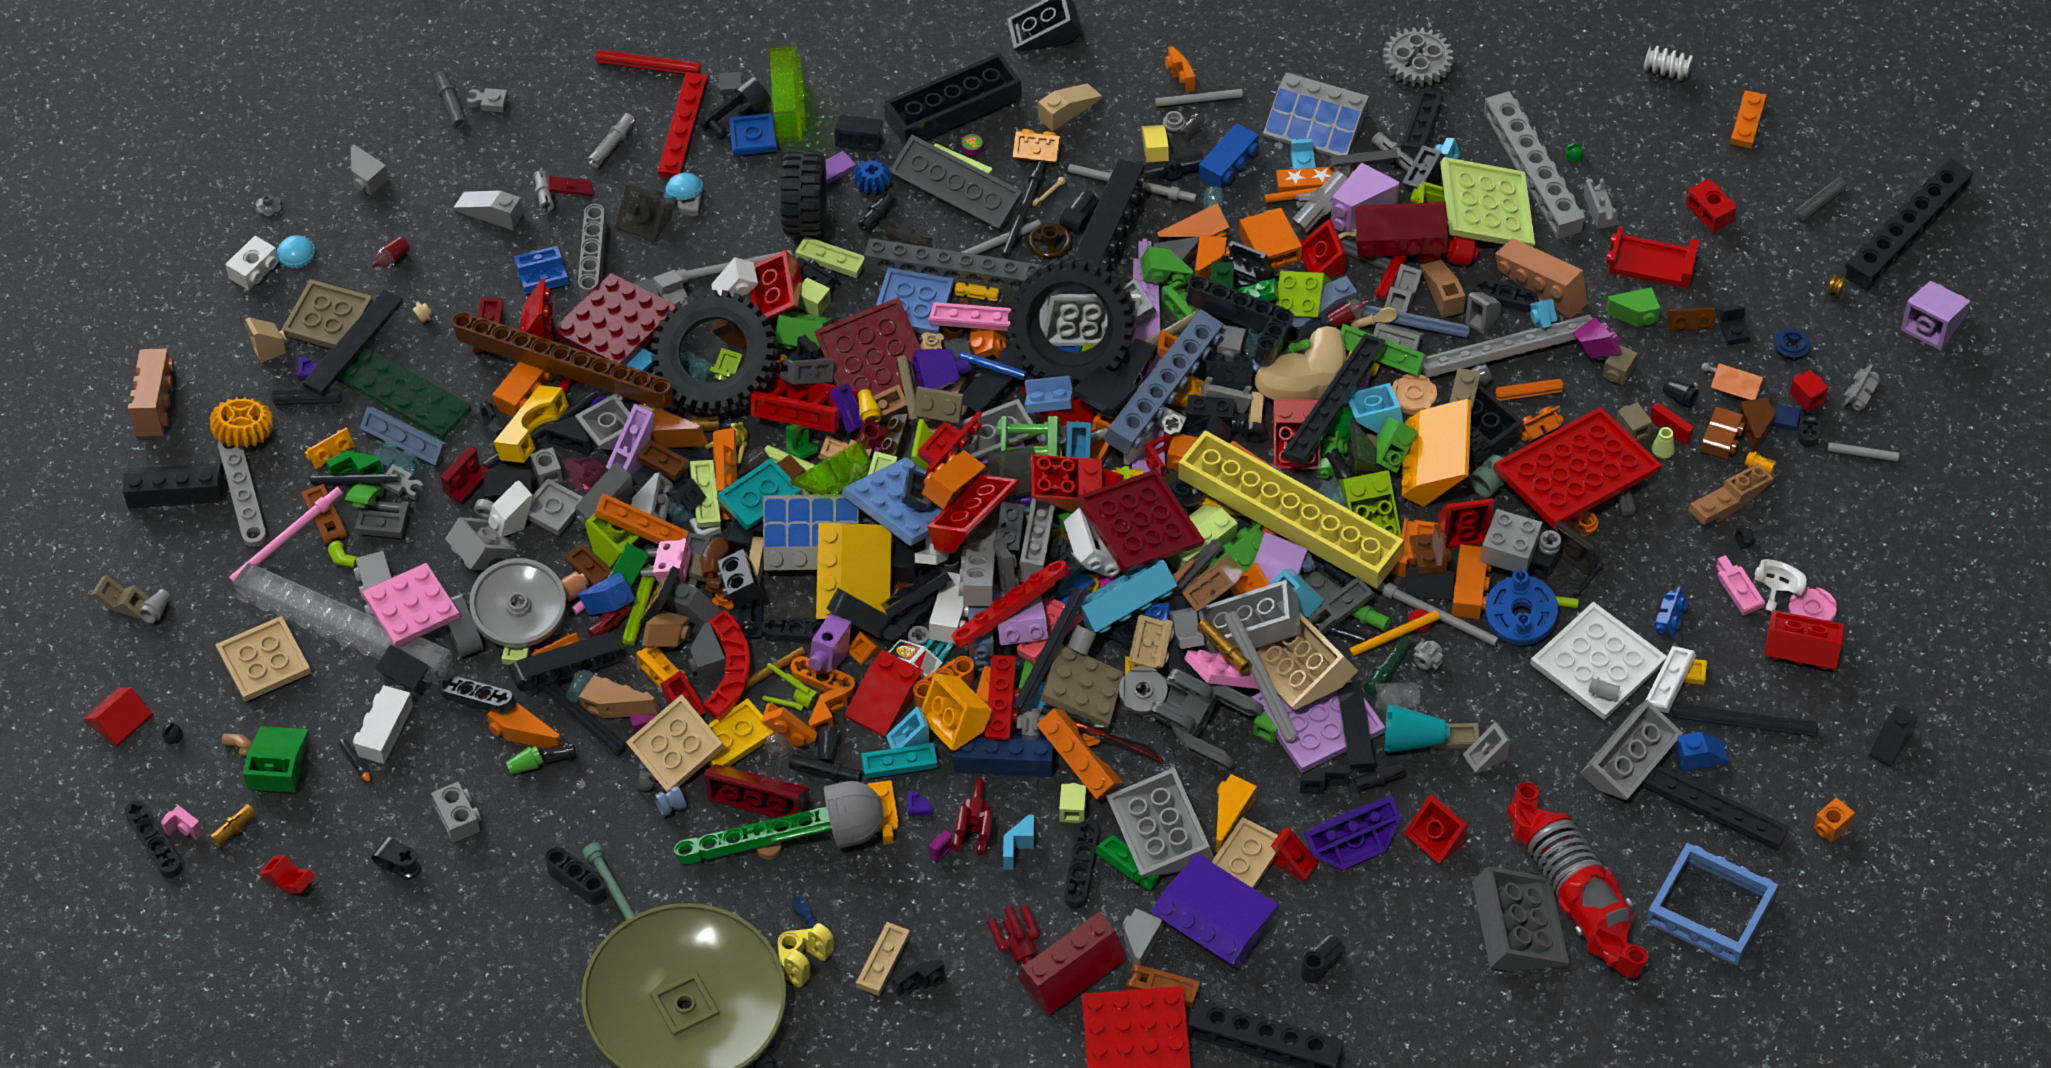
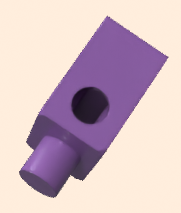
[808,613,851,672]

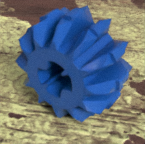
[853,158,891,196]

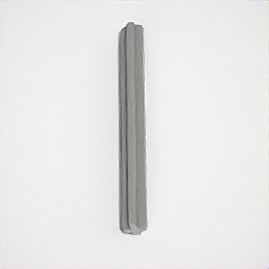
[1224,611,1298,742]

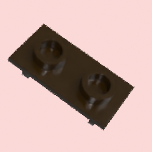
[880,414,912,461]

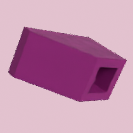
[1572,318,1622,358]

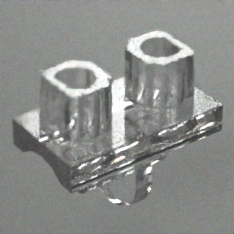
[1375,682,1420,709]

